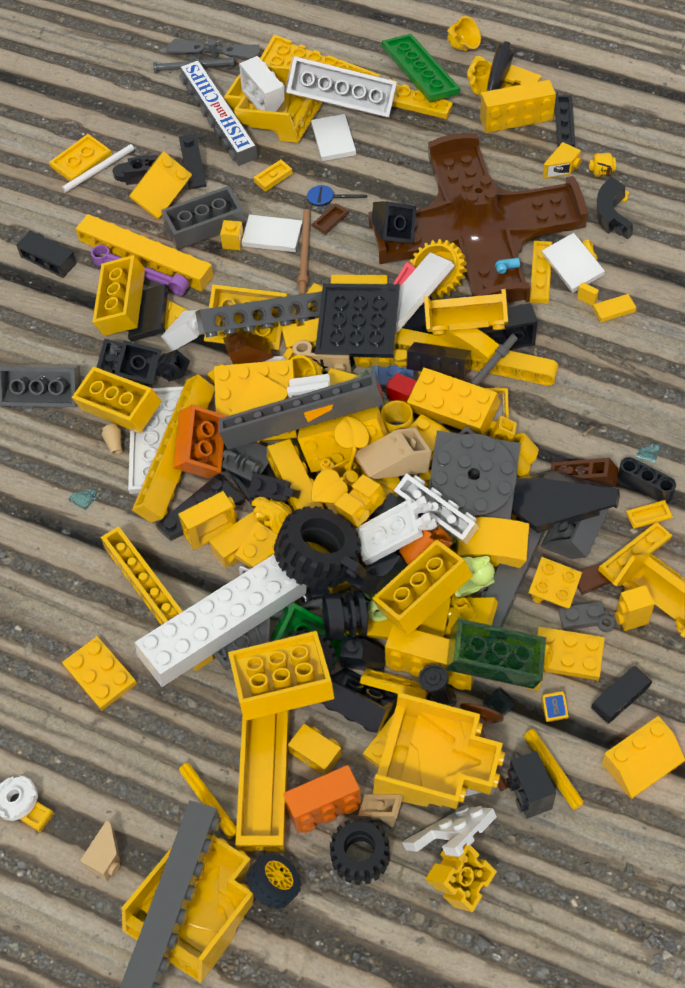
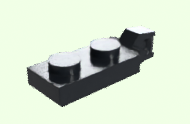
[248,473,301,502]

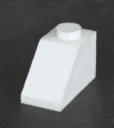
[161,310,199,351]

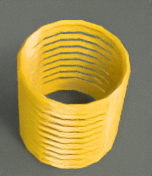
[380,400,413,434]

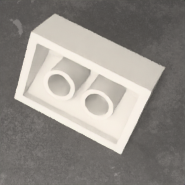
[239,56,285,112]

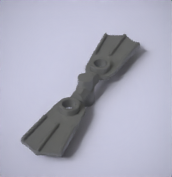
[168,39,260,59]

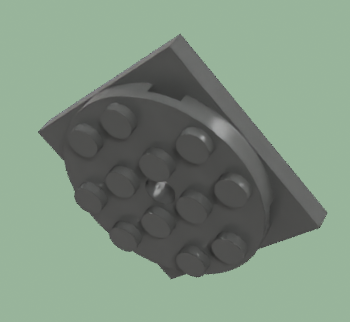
[428,430,521,520]

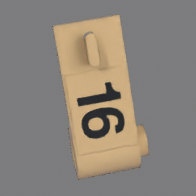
[293,340,352,373]

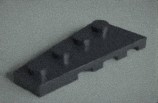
[156,474,246,541]

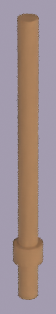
[297,209,311,295]

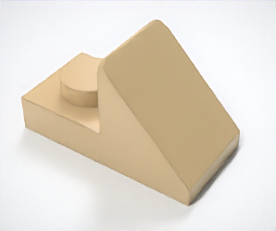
[358,794,403,827]

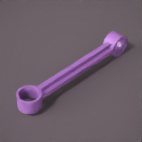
[91,245,190,296]

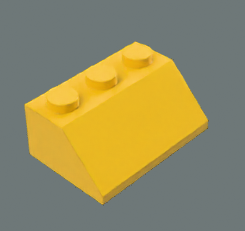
[601,716,685,800]

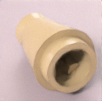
[101,424,122,455]

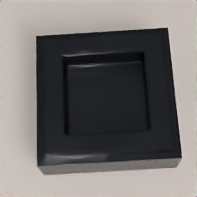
[482,689,515,716]

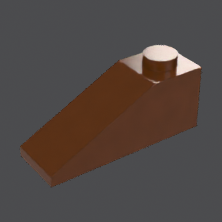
[551,458,619,487]

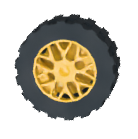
[246,852,301,909]

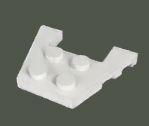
[402,805,497,857]

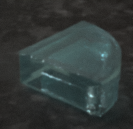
[636,444,660,463]
[69,489,98,510]

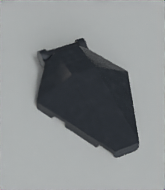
[511,470,620,533]

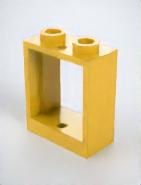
[178,491,238,551]

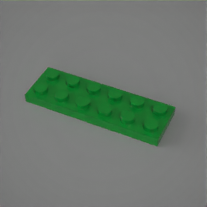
[381,34,460,102]

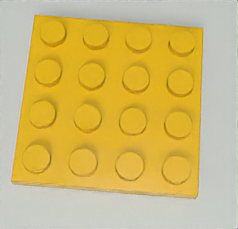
[214,359,298,445]

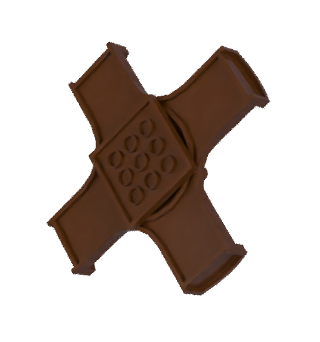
[368,133,588,303]

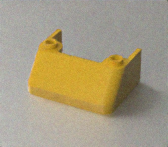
[424,289,509,336]
[613,553,685,637]

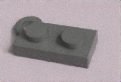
[558,601,615,632]

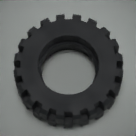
[274,506,361,590]

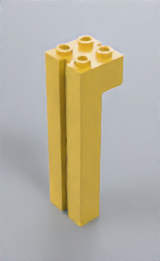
[236,710,290,853]

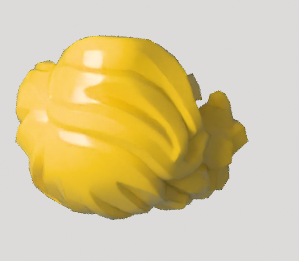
[466,56,492,96]
[252,497,293,534]

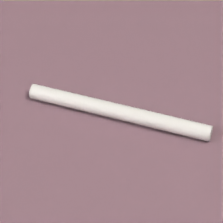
[62,144,134,193]

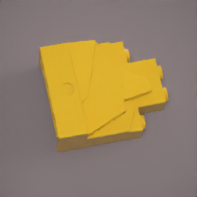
[224,65,323,143]
[373,692,505,809]
[121,835,254,983]

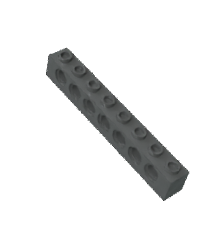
[195,291,322,338]

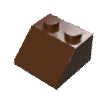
[223,330,273,365]

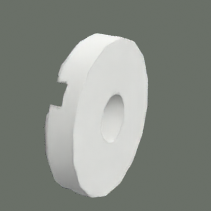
[0,775,38,821]

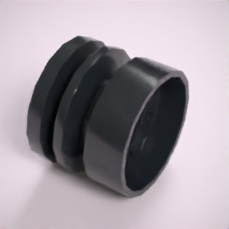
[322,590,369,640]

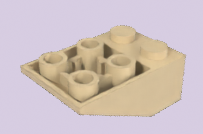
[355,428,432,480]

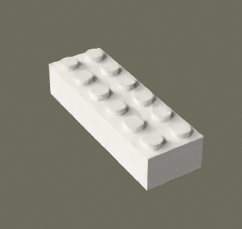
[285,56,397,117]

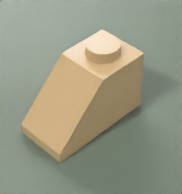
[80,820,121,882]

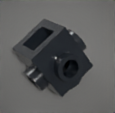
[156,349,190,382]

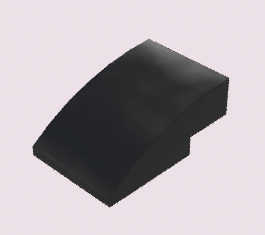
[96,338,162,386]

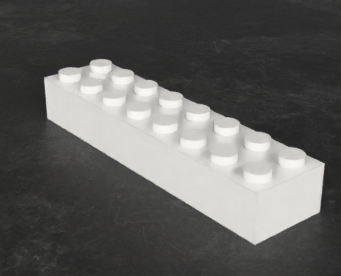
[135,555,306,687]

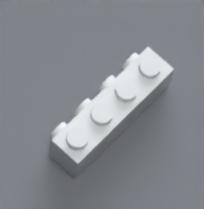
[394,473,479,545]

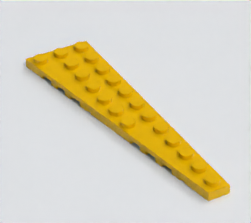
[260,34,453,119]

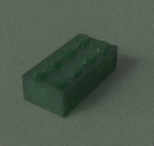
[446,618,546,689]

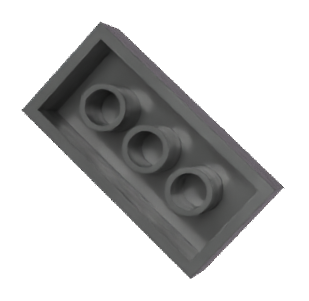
[161,186,245,250]

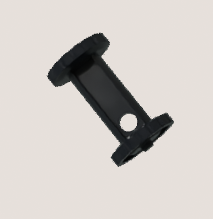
[418,664,457,707]

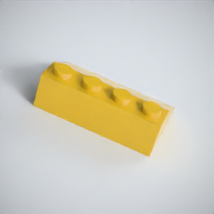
[204,284,289,351]
[228,631,334,721]

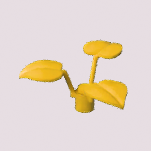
[311,417,400,504]

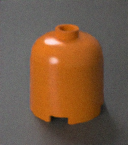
[399,517,453,565]

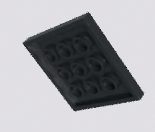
[315,283,401,358]

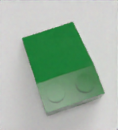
[269,602,348,673]

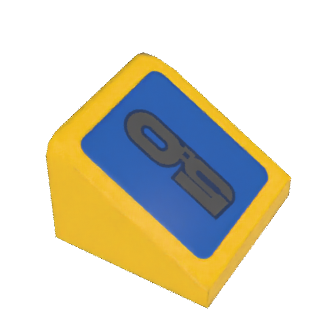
[541,691,569,722]

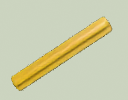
[524,729,584,810]
[179,762,236,839]

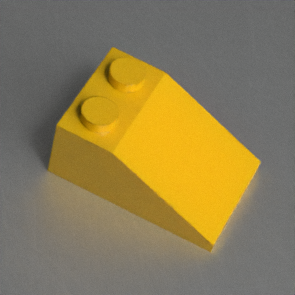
[129,151,192,220]

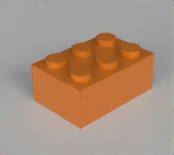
[173,405,227,479]
[283,765,361,834]

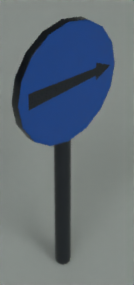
[307,185,368,206]

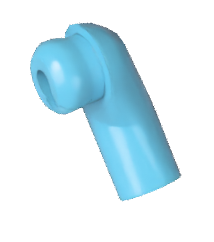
[495,258,520,274]

